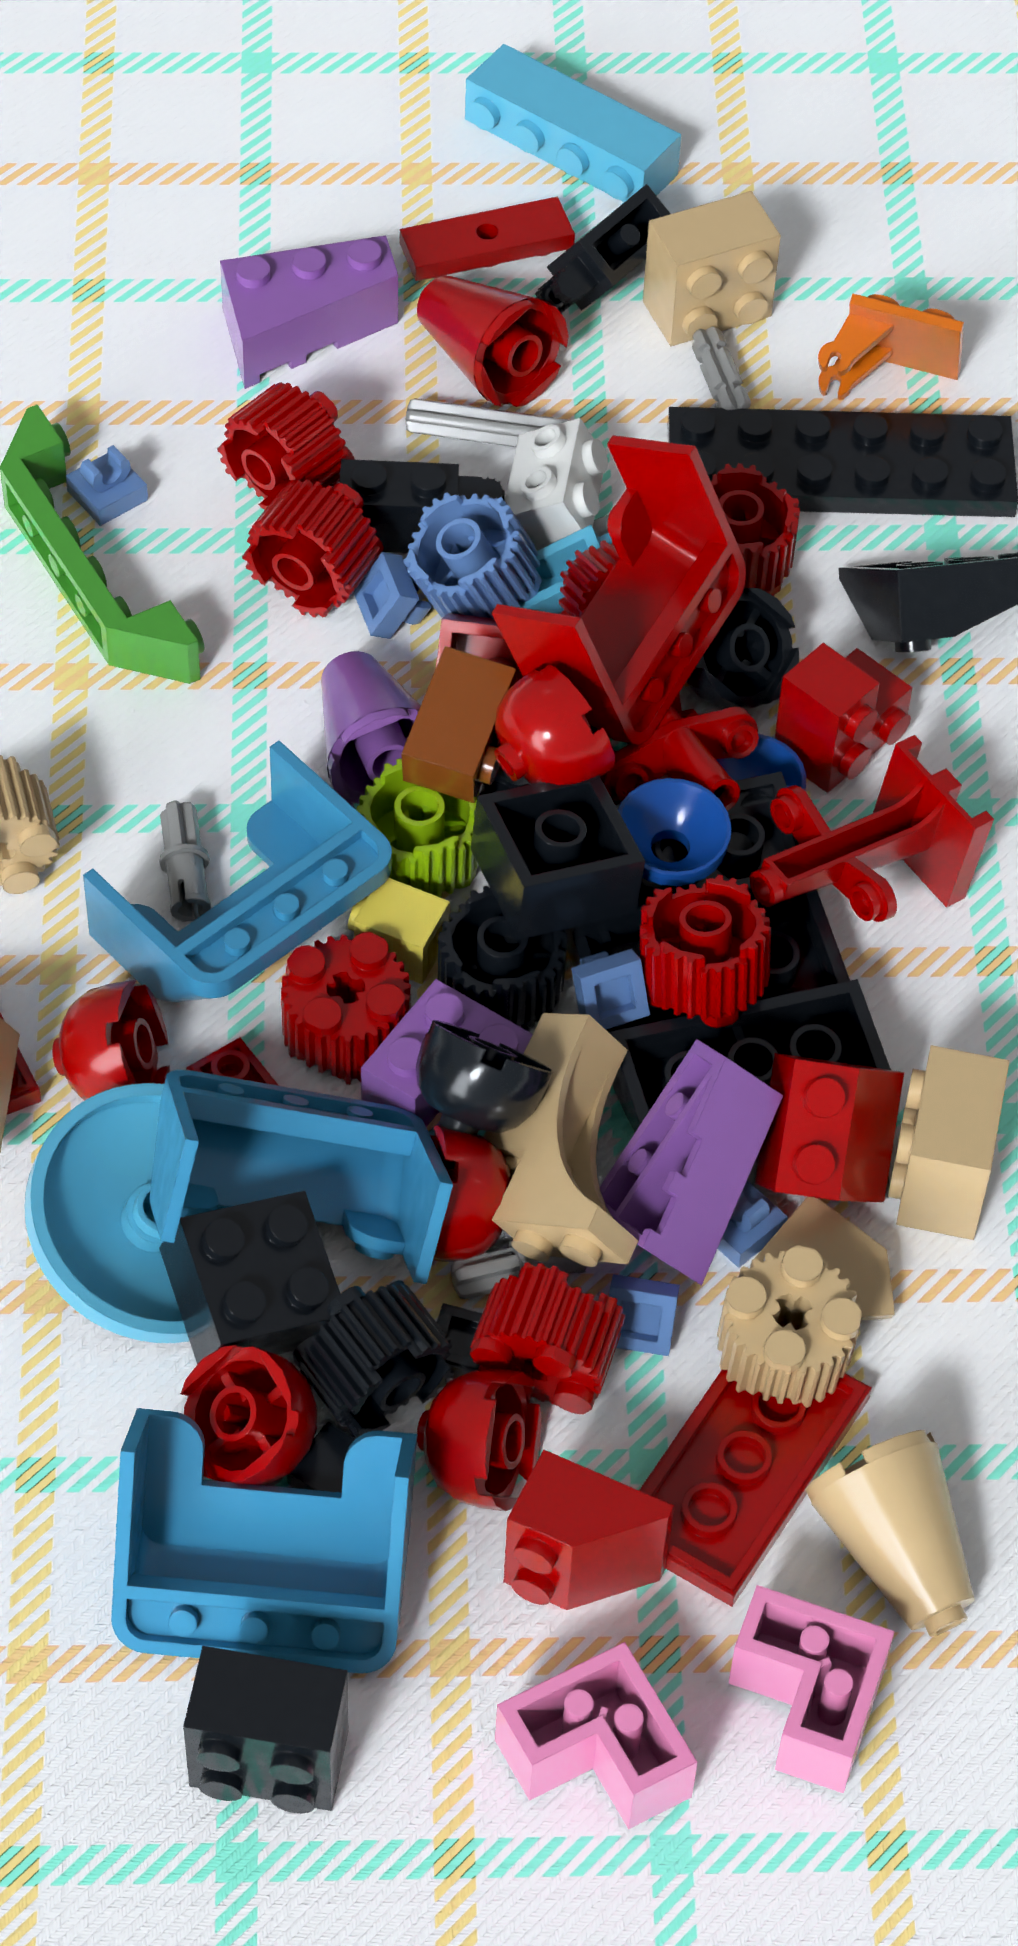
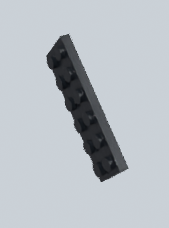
[667,407,1018,517]

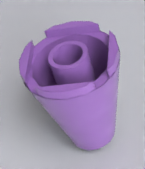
[321,651,421,808]

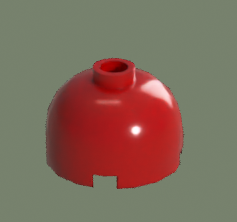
[494,664,615,785]
[52,980,170,1101]
[430,1125,511,1262]
[180,1345,317,1485]
[417,1369,542,1511]

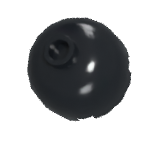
[686,588,799,709]
[416,1020,553,1135]

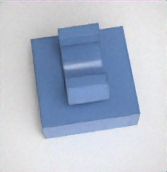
[66,445,148,526]
[353,552,432,639]
[571,949,650,1030]
[718,1180,788,1268]
[609,1274,680,1356]

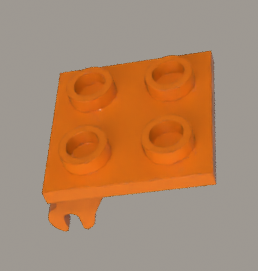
[818,294,964,400]

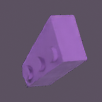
[220,235,398,389]

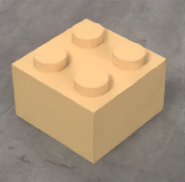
[643,191,781,347]
[888,1045,1010,1240]

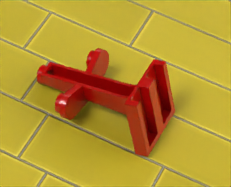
[600,693,759,811]
[750,735,994,922]

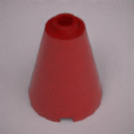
[417,275,569,407]

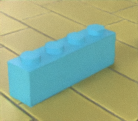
[465,44,682,202]

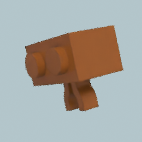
[401,646,516,803]

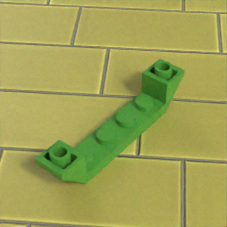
[0,404,205,684]

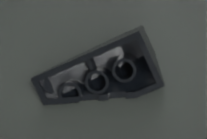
[839,552,1018,652]

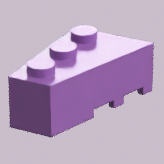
[600,1039,783,1286]

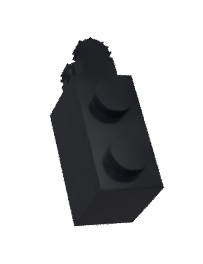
[535,184,671,314]
[340,459,505,553]

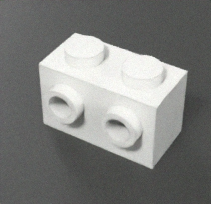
[504,418,608,551]

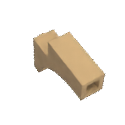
[484,1013,638,1267]

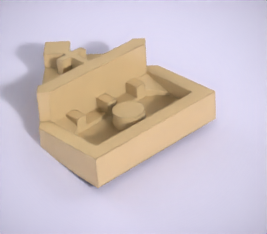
[755,1197,895,1320]

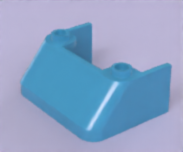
[149,1070,453,1284]

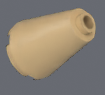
[805,1430,975,1637]

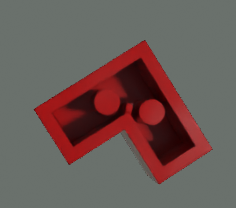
[775,642,913,794]

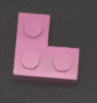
[728,1585,895,1793]
[495,1642,698,1829]

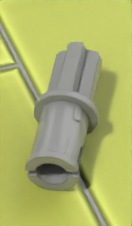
[159,800,211,921]
[451,1240,587,1300]

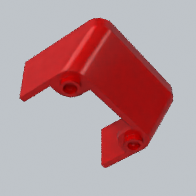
[491,435,746,745]

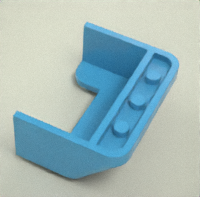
[83,740,392,1002]
[111,1408,418,1673]

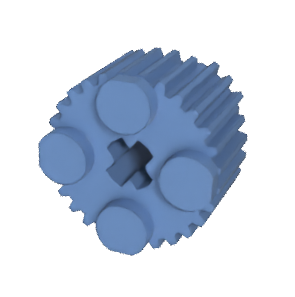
[403,492,542,619]

